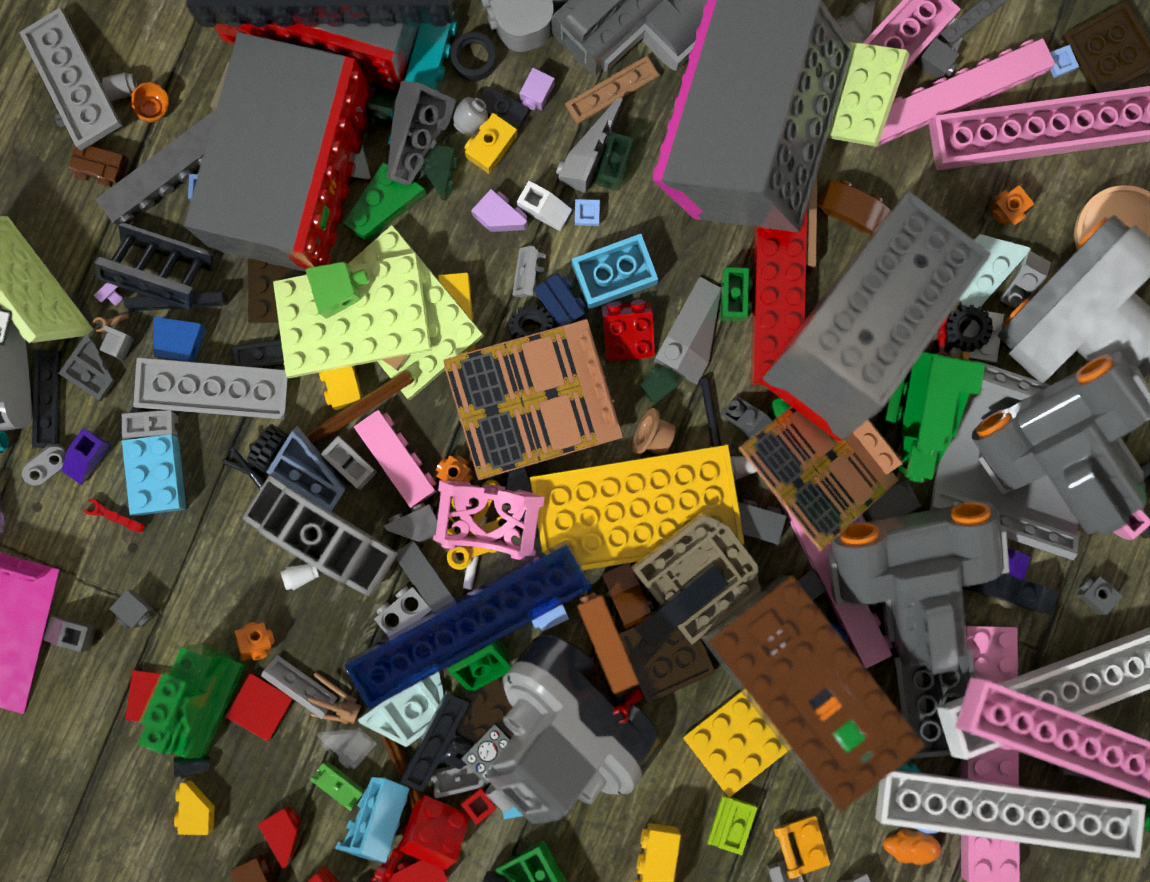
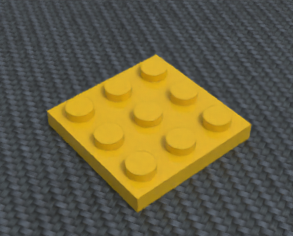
[683,691,788,797]

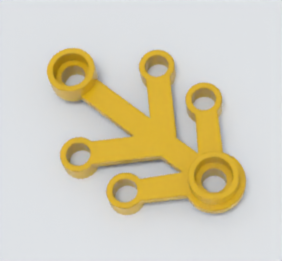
[447,480,508,570]

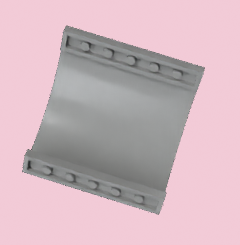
[930,361,1079,560]

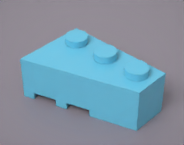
[335,777,410,863]

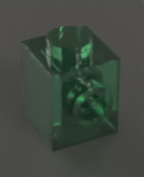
[639,366,679,406]

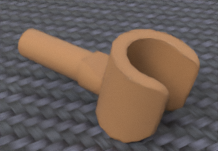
[93,313,130,333]

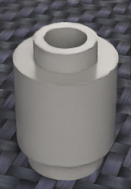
[101,72,138,101]

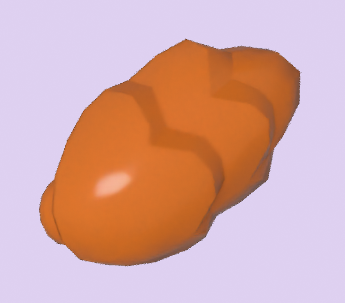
[883,829,941,865]

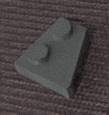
[58,335,115,402]

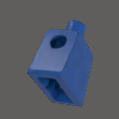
[154,317,206,362]

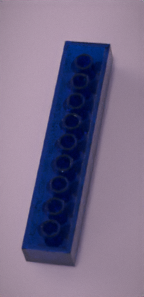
[344,539,592,709]

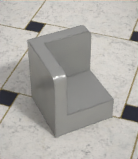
[100,325,134,361]

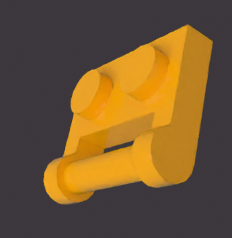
[773,815,830,879]

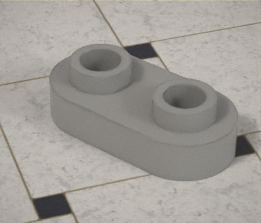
[22,444,67,485]

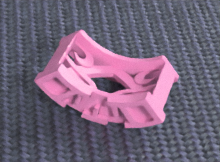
[433,481,544,560]

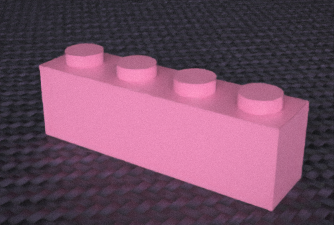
[354,410,437,508]

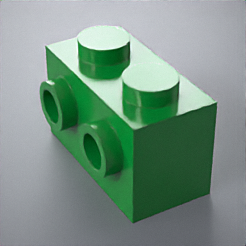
[720,267,752,322]

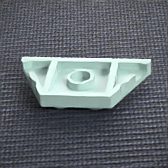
[959,234,1031,308]
[358,662,444,747]

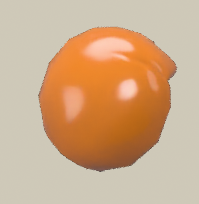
[131,82,169,123]

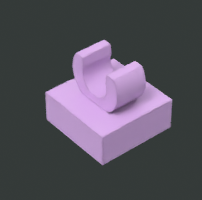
[94,283,123,306]

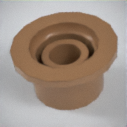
[632,408,675,456]

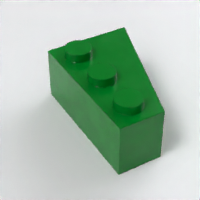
[343,162,427,242]
[495,839,567,882]

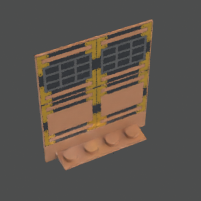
[443,319,623,480]
[739,407,903,551]

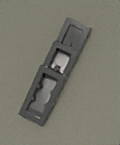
[396,540,472,639]

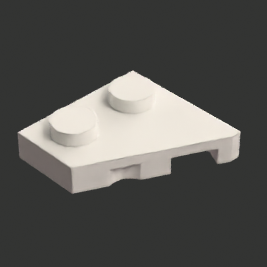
[948,311,1004,363]

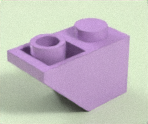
[471,189,528,232]

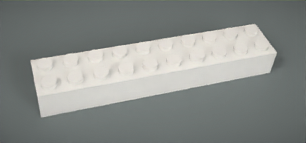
[936,627,1150,760]
[875,769,1145,858]

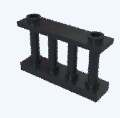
[95,222,213,310]

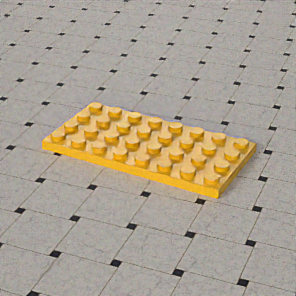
[530,445,744,576]

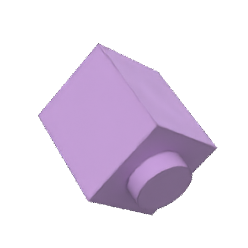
[520,68,555,111]

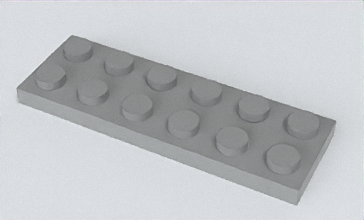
[19,8,122,151]
[133,357,288,419]

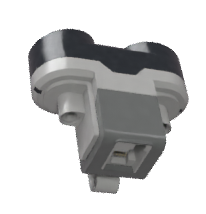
[485,636,661,824]

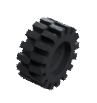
[509,305,553,340]
[947,305,993,352]
[247,424,289,472]

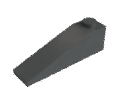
[387,81,456,186]

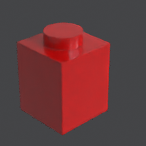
[461,787,497,825]

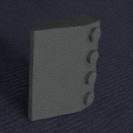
[894,649,976,759]

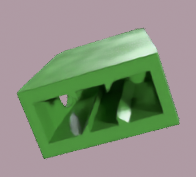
[305,262,370,319]

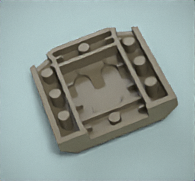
[631,513,761,645]

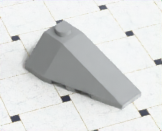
[556,97,623,193]
[654,277,721,385]

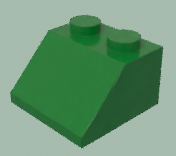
[448,636,512,693]

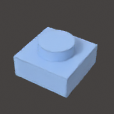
[1050,45,1079,78]
[575,199,600,226]

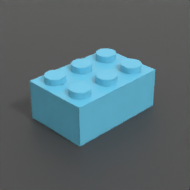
[572,234,658,309]
[122,434,186,516]

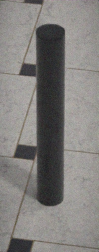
[700,378,721,447]

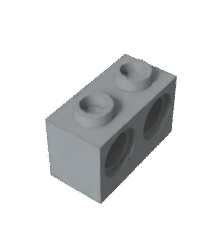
[321,436,377,490]
[374,586,431,642]

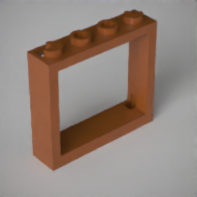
[577,592,638,694]

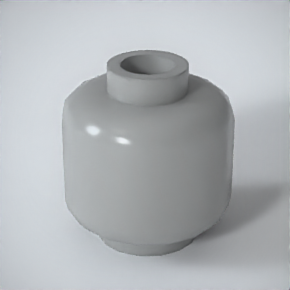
[452,97,488,134]

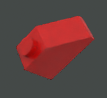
[258,806,301,869]

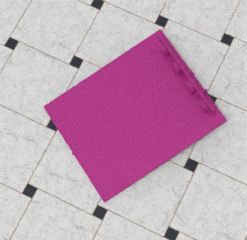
[0,552,60,714]

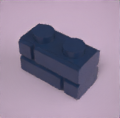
[534,273,586,327]

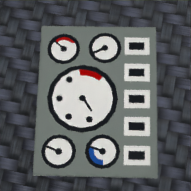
[462,725,510,785]

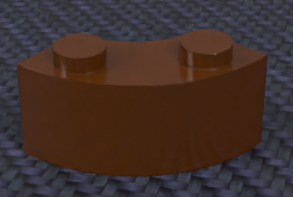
[817,179,891,234]
[602,562,655,630]

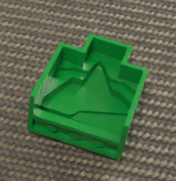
[899,352,985,483]
[137,643,247,758]

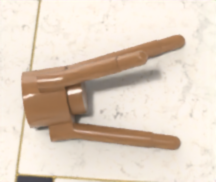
[308,673,361,725]

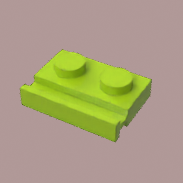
[706,794,757,855]

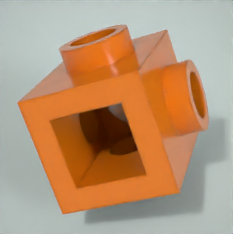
[990,185,1034,226]
[436,455,473,482]
[235,622,275,661]

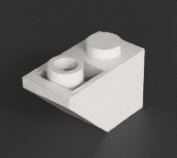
[517,181,572,231]

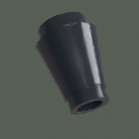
[173,756,211,779]

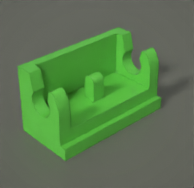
[310,760,365,811]

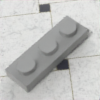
[261,655,337,719]

